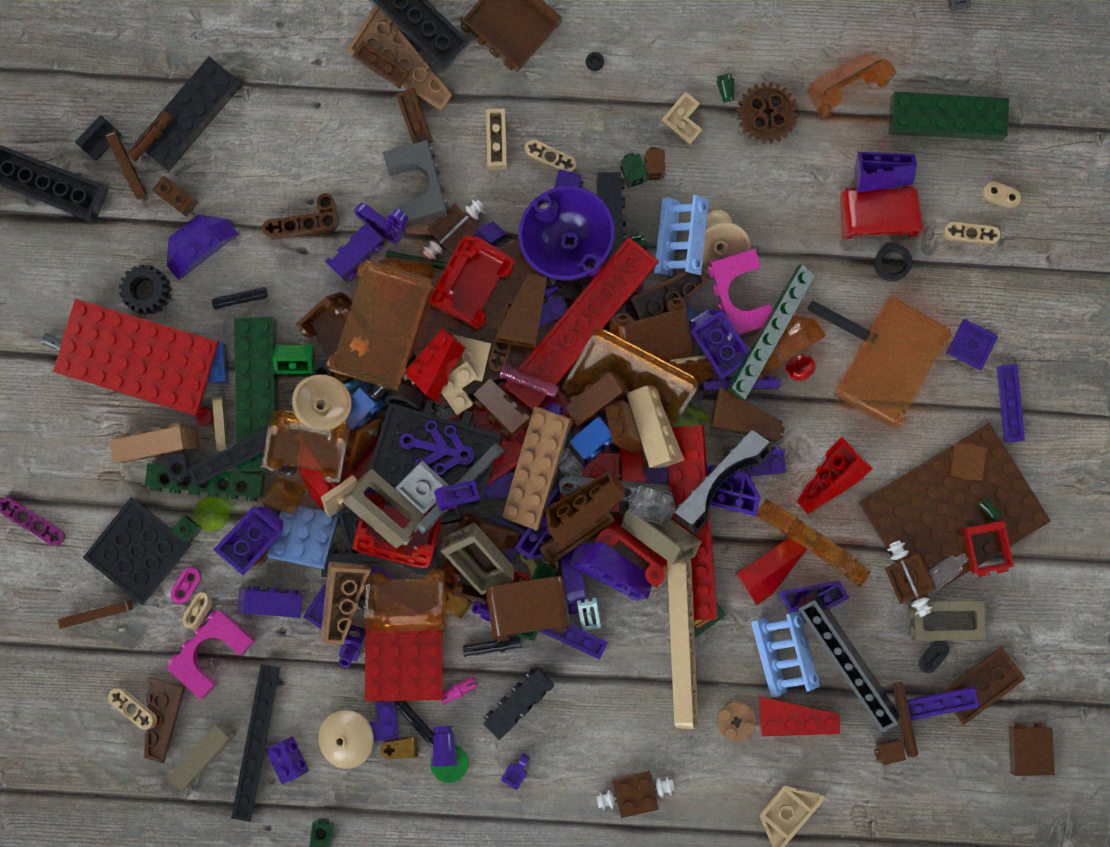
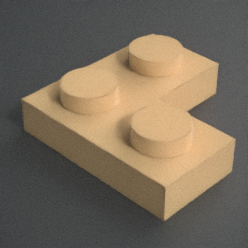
[661,91,702,146]
[441,360,479,415]

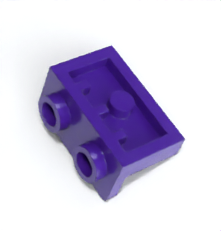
[746,446,786,476]

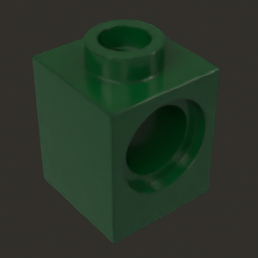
[171,516,203,543]
[309,818,334,847]

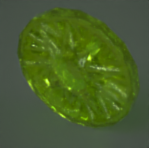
[193,497,230,532]

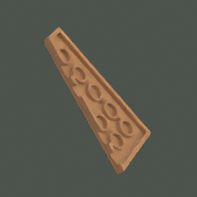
[346,6,452,112]

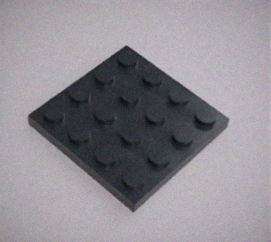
[82,497,192,605]

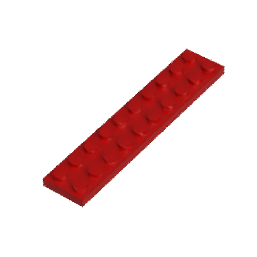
[504,237,659,410]
[668,425,718,620]

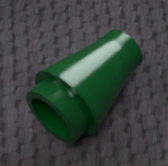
[716,74,735,103]

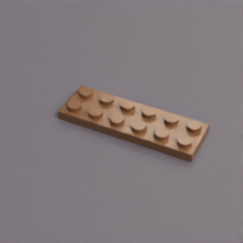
[502,406,572,530]

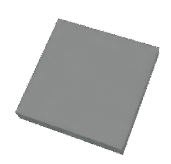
[395,461,449,515]

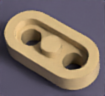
[982,182,1021,209]
[182,592,213,630]

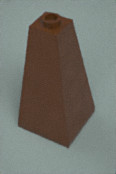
[496,272,547,349]
[709,388,785,441]

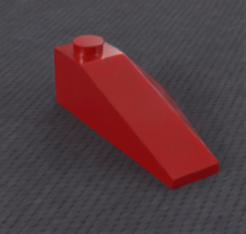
[293,434,344,511]
[797,437,873,514]

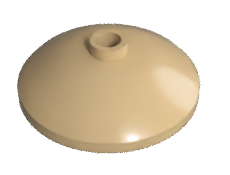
[702,222,751,274]
[292,375,351,430]
[318,710,374,769]

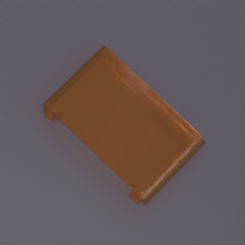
[327,259,433,391]
[833,295,952,429]
[561,328,698,428]

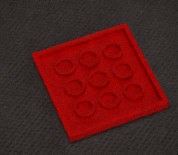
[365,622,443,701]

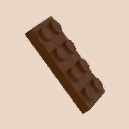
[939,647,1026,725]

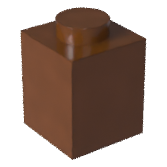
[874,739,906,765]

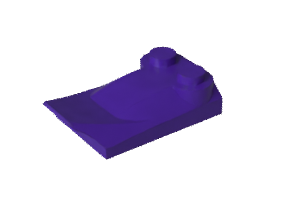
[690,308,749,380]
[213,506,283,576]

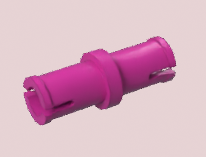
[441,676,478,705]

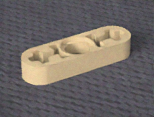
[525,140,576,172]
[943,222,1000,245]
[212,395,229,451]
[108,688,157,730]

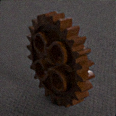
[736,82,798,144]

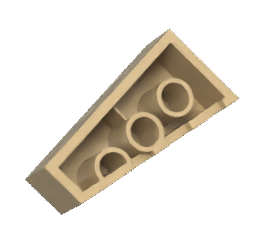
[627,385,684,468]

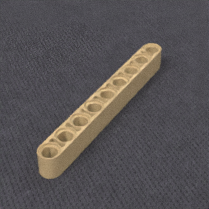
[667,559,698,729]

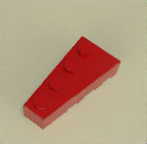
[758,695,840,737]

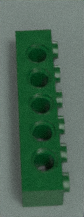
[145,463,265,501]

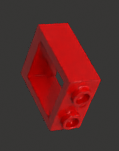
[962,521,1014,577]

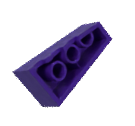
[569,542,652,601]

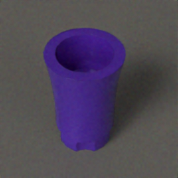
[431,726,458,767]

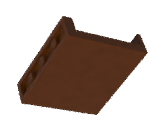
[460,0,562,72]

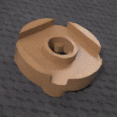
[717,702,756,741]

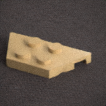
[759,785,826,847]

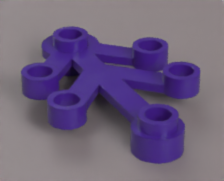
[400,420,474,476]

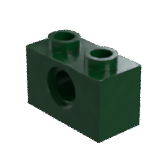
[620,153,647,189]

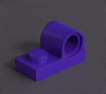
[434,480,480,511]

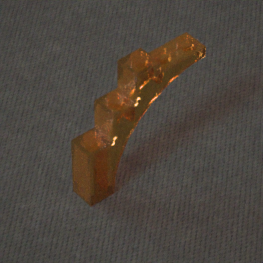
[757,499,870,588]

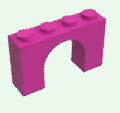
[707,249,772,335]
[166,609,256,700]

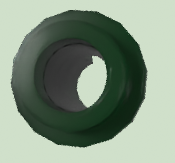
[977,497,1002,522]

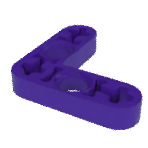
[354,203,408,244]

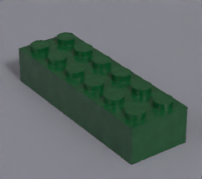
[889,91,1009,141]

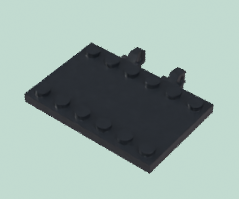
[368,399,502,511]

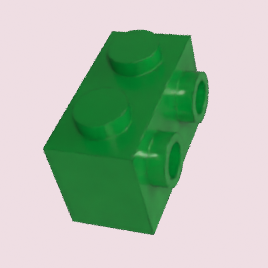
[272,345,315,374]

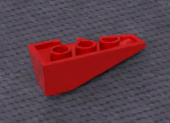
[735,531,809,606]

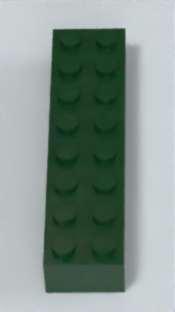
[234,317,280,473]

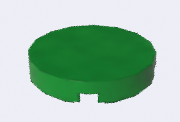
[430,745,469,783]

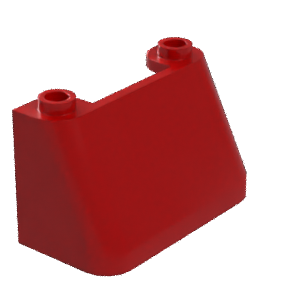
[840,185,924,240]
[429,236,516,329]
[353,493,442,568]
[594,514,668,588]

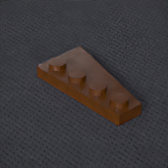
[144,677,185,763]

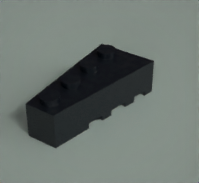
[483,667,555,740]

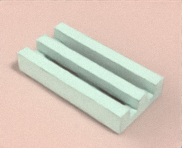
[577,598,601,631]

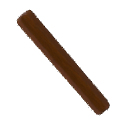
[892,681,919,757]

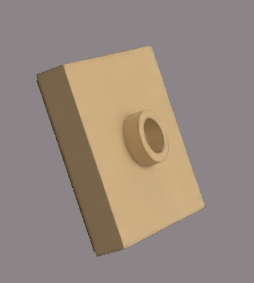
[452,335,491,382]
[321,475,358,518]

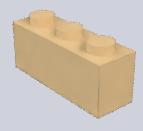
[486,109,507,171]

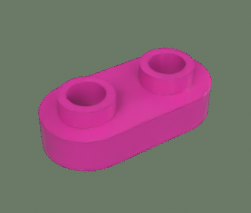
[171,568,202,604]

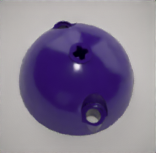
[519,186,614,281]

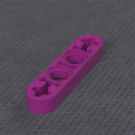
[0,498,65,545]

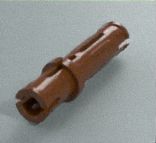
[126,111,174,162]

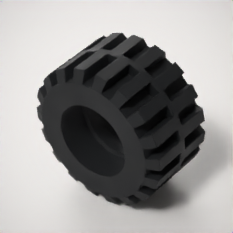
[119,264,172,315]

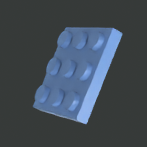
[268,503,339,569]

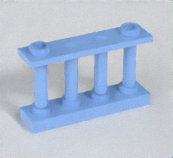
[654,195,709,277]
[751,611,820,697]

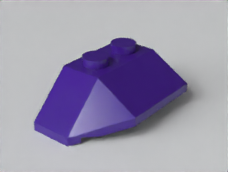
[167,214,239,280]
[707,465,761,516]
[514,484,560,560]

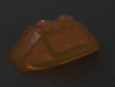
[760,315,826,378]

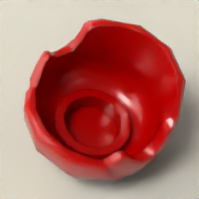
[785,354,816,382]

